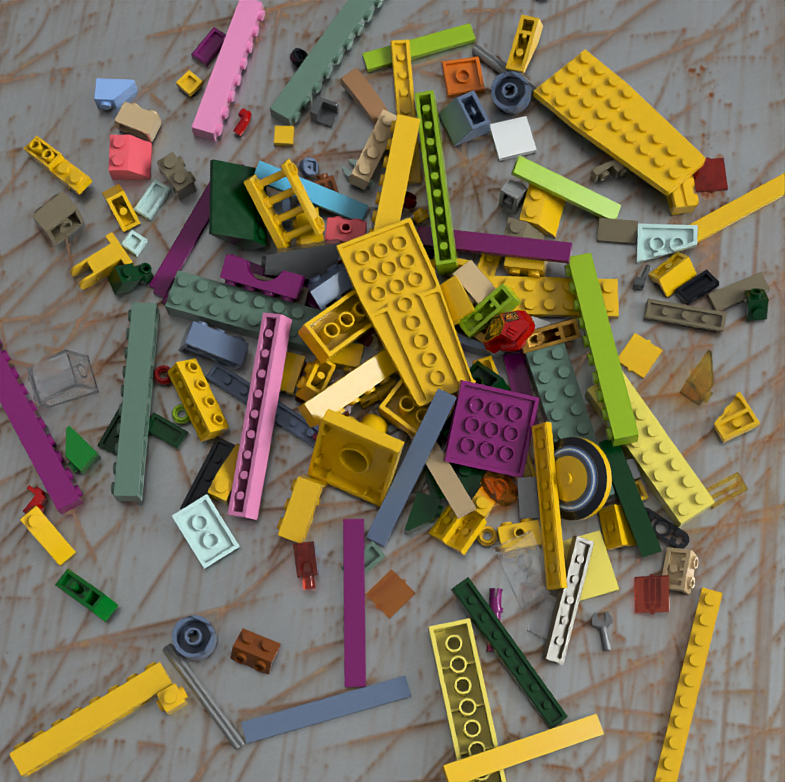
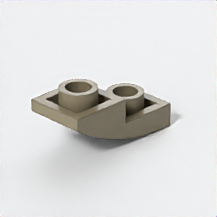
[590,160,630,184]

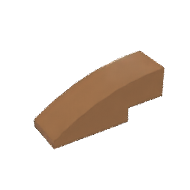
[341,67,389,126]

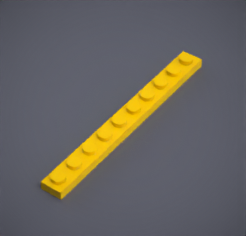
[653,587,723,782]

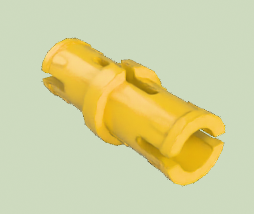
[358,378,396,409]

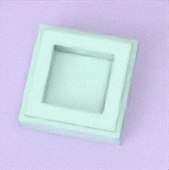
[121,230,148,257]

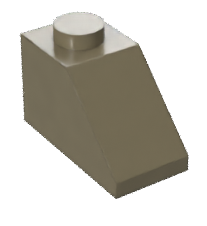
[504,217,545,240]

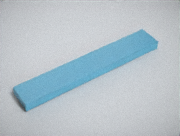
[254,160,368,220]

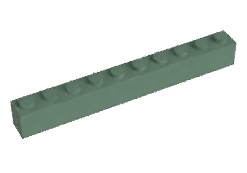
[270,0,383,126]
[111,303,159,502]

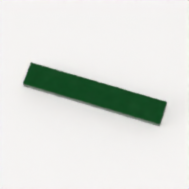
[598,439,662,559]

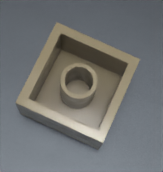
[32,191,85,247]

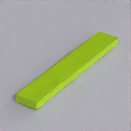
[362,23,476,72]
[511,155,621,219]

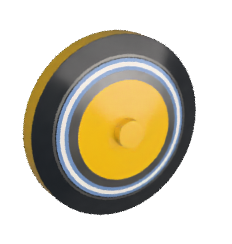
[553,437,612,520]

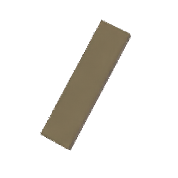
[644,298,727,333]

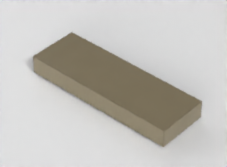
[707,272,770,311]

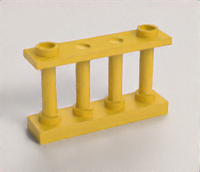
[244,158,325,249]

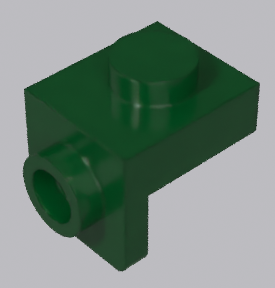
[744,288,769,321]

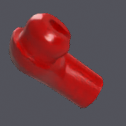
[233,108,252,136]

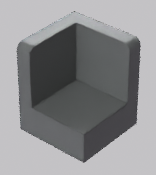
[310,96,339,128]

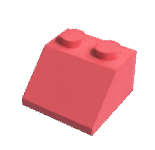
[109,135,152,180]

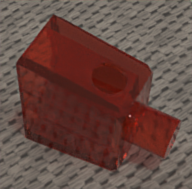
[293,541,319,590]

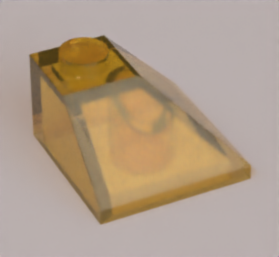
[679,350,714,406]

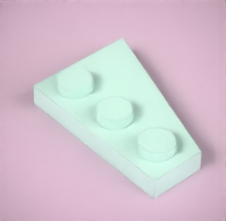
[637,224,698,263]

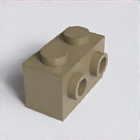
[157,152,196,200]

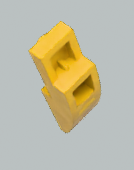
[23,135,93,195]

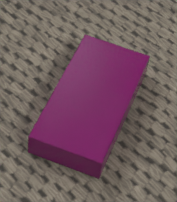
[191,27,226,67]

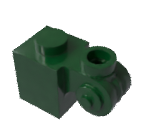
[108,263,154,295]

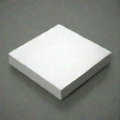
[490,116,536,161]

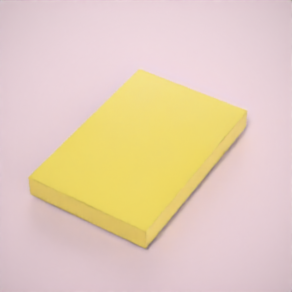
[563,530,619,602]

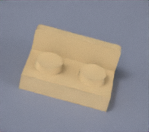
[660,547,698,595]

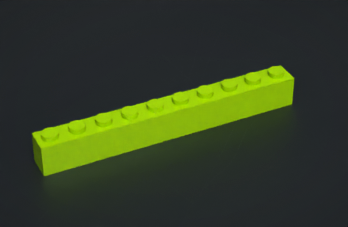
[414,90,459,275]
[564,253,639,447]

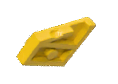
[713,392,760,443]

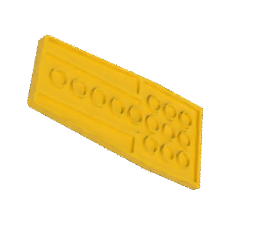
[533,49,706,195]
[336,217,474,408]

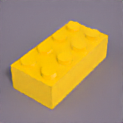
[297,290,374,365]

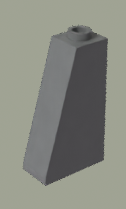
[261,239,340,279]

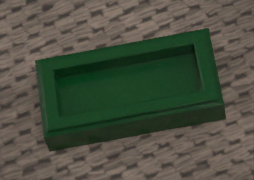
[148,412,189,450]

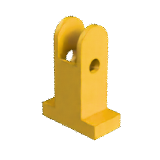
[70,232,134,290]

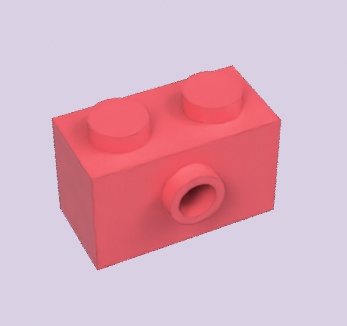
[325,216,367,244]

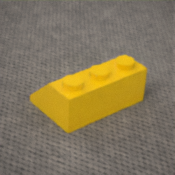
[519,183,565,238]

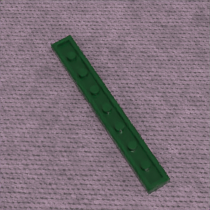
[450,577,568,729]

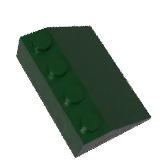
[209,159,267,251]

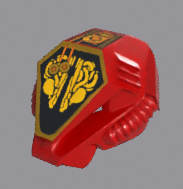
[483,310,535,353]

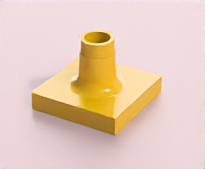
[307,408,405,507]

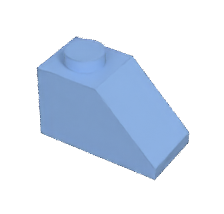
[94,78,137,110]

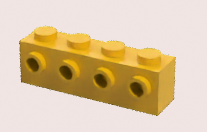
[167,358,230,442]

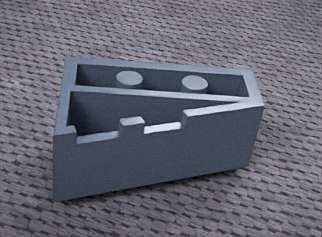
[178,321,249,369]

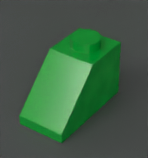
[65,426,101,475]

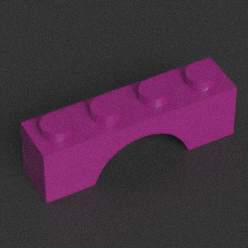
[220,254,306,302]

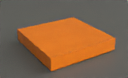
[441,56,485,98]

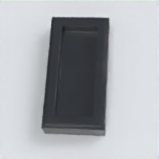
[675,270,719,305]

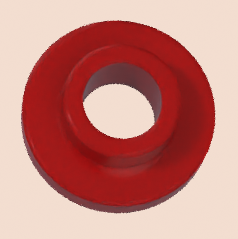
[154,365,172,385]

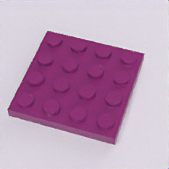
[443,380,539,477]

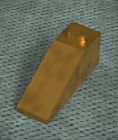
[522,318,581,354]

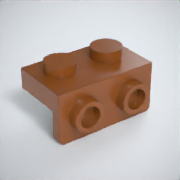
[230,628,281,674]

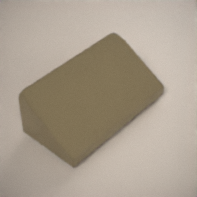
[597,218,638,244]

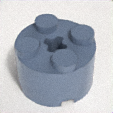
[491,71,532,114]
[172,615,217,661]

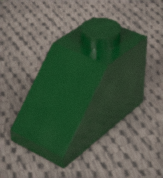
[404,491,444,535]

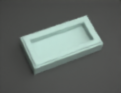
[134,179,172,221]

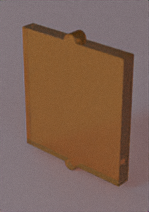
[366,569,416,619]

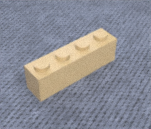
[347,109,397,190]

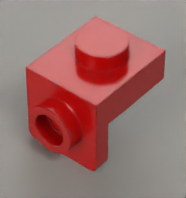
[23,485,48,513]

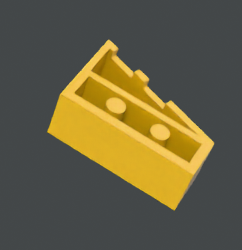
[277,474,327,544]

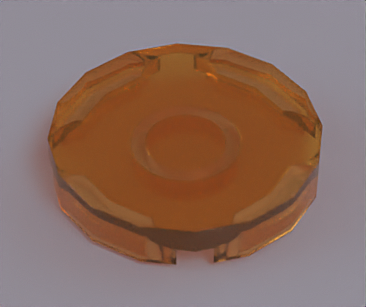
[481,471,518,506]

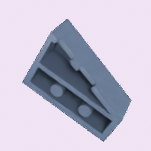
[307,263,354,311]

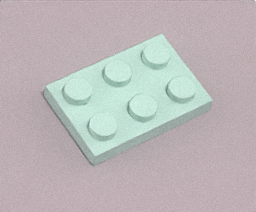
[172,494,240,569]

